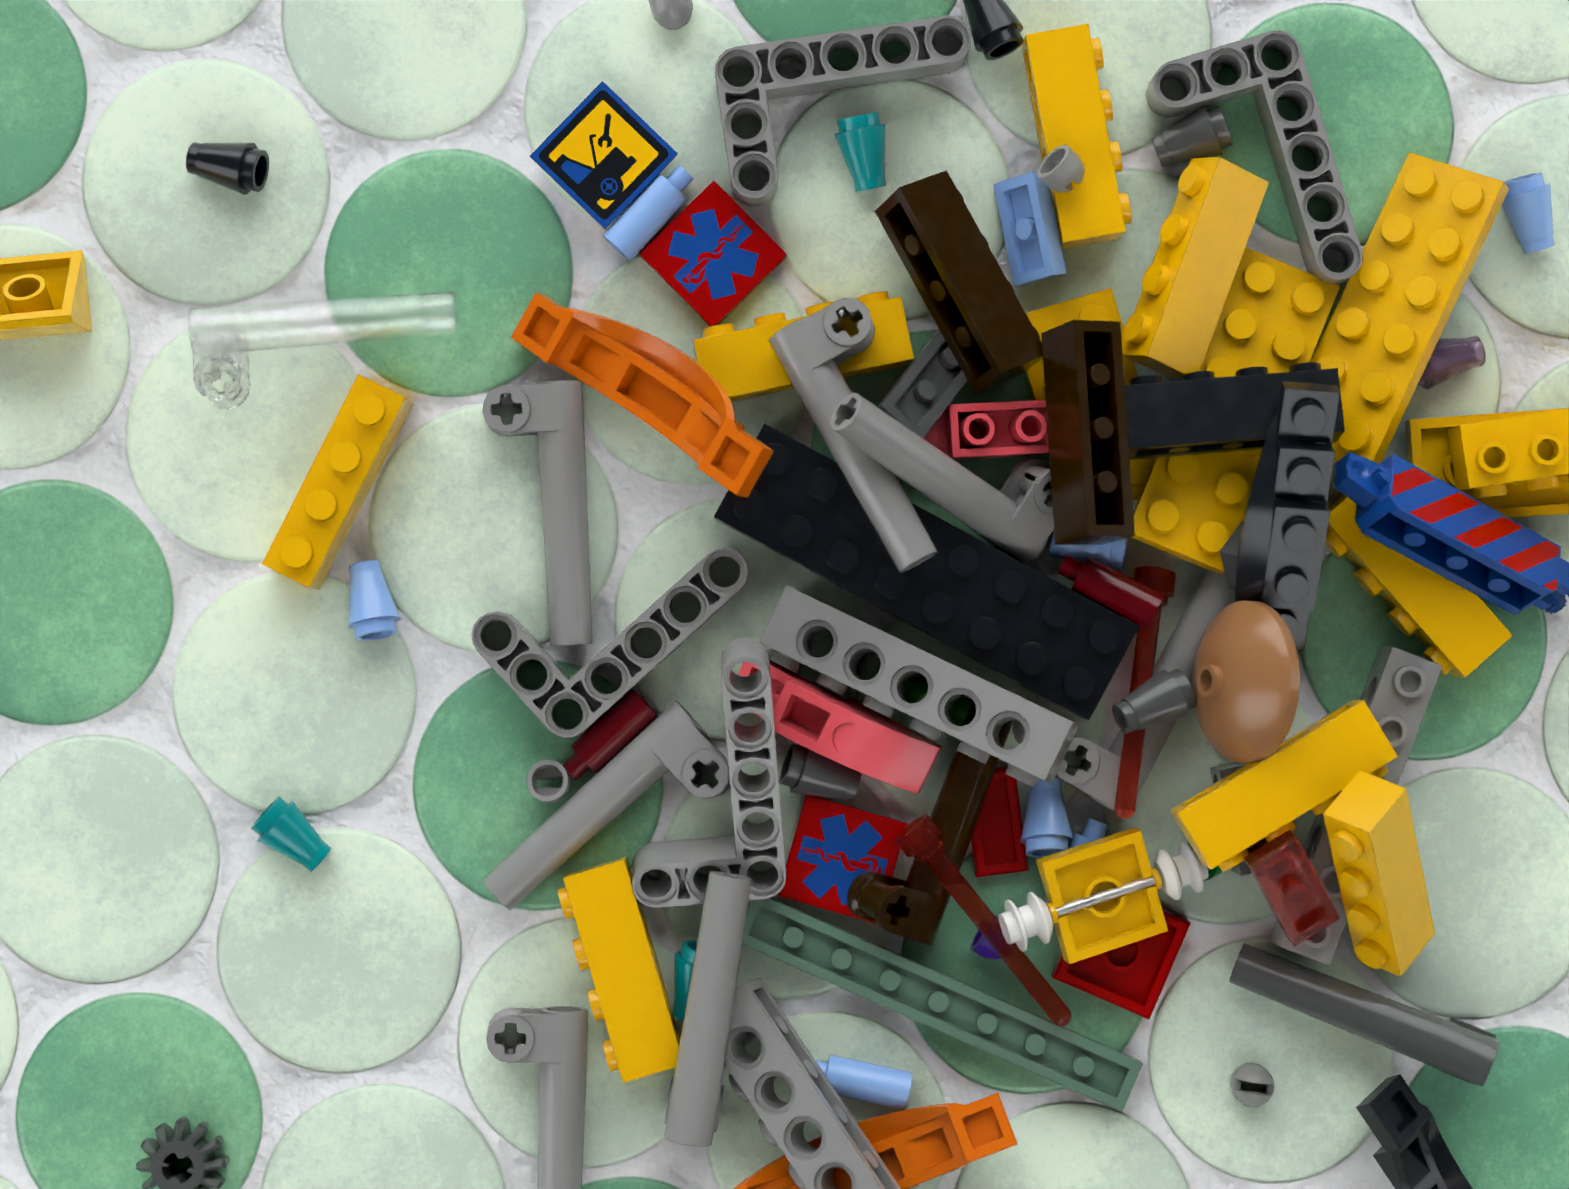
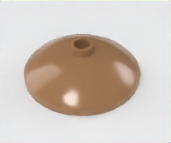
[1192,601,1300,763]

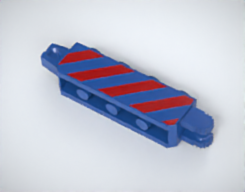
[1334,452,1569,615]

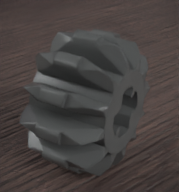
[136,1117,230,1189]

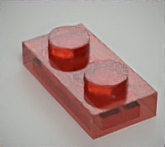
[1243,829,1340,947]

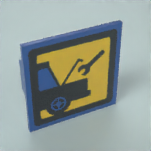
[530,81,678,229]

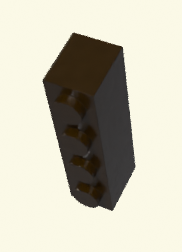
[875,170,1043,394]
[1041,320,1135,545]

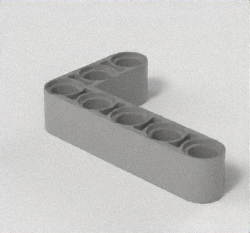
[715,16,971,207]
[1146,30,1363,285]
[471,547,749,738]
[632,637,786,908]

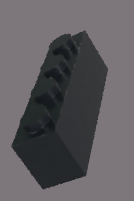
[1125,362,1345,460]

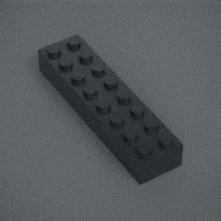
[714,423,1140,720]

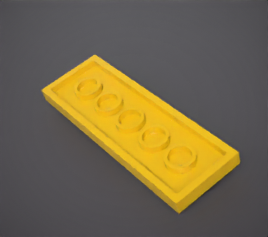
[1310,152,1509,464]
[1131,247,1340,576]

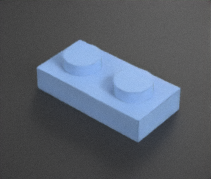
[993,171,1067,287]

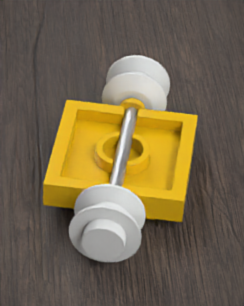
[998,827,1209,964]

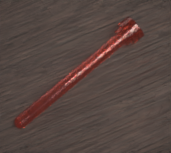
[1114,566,1177,819]
[894,814,1072,1027]

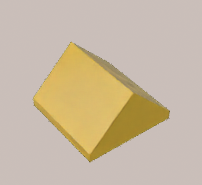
[0,250,92,341]

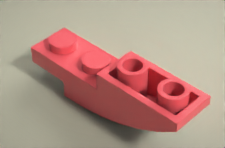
[923,400,1049,461]
[738,660,942,794]

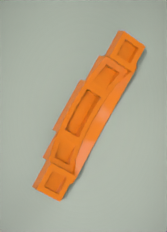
[511,292,774,498]
[734,1093,1018,1189]

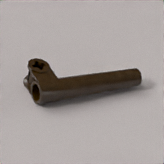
[847,694,1021,946]

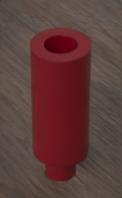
[1057,554,1165,629]
[562,688,658,781]

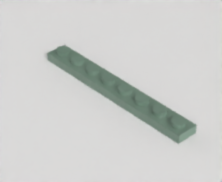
[742,897,1143,1112]

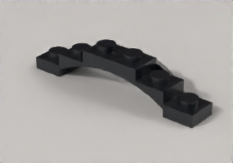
[1235,381,1340,659]
[1356,1074,1473,1189]

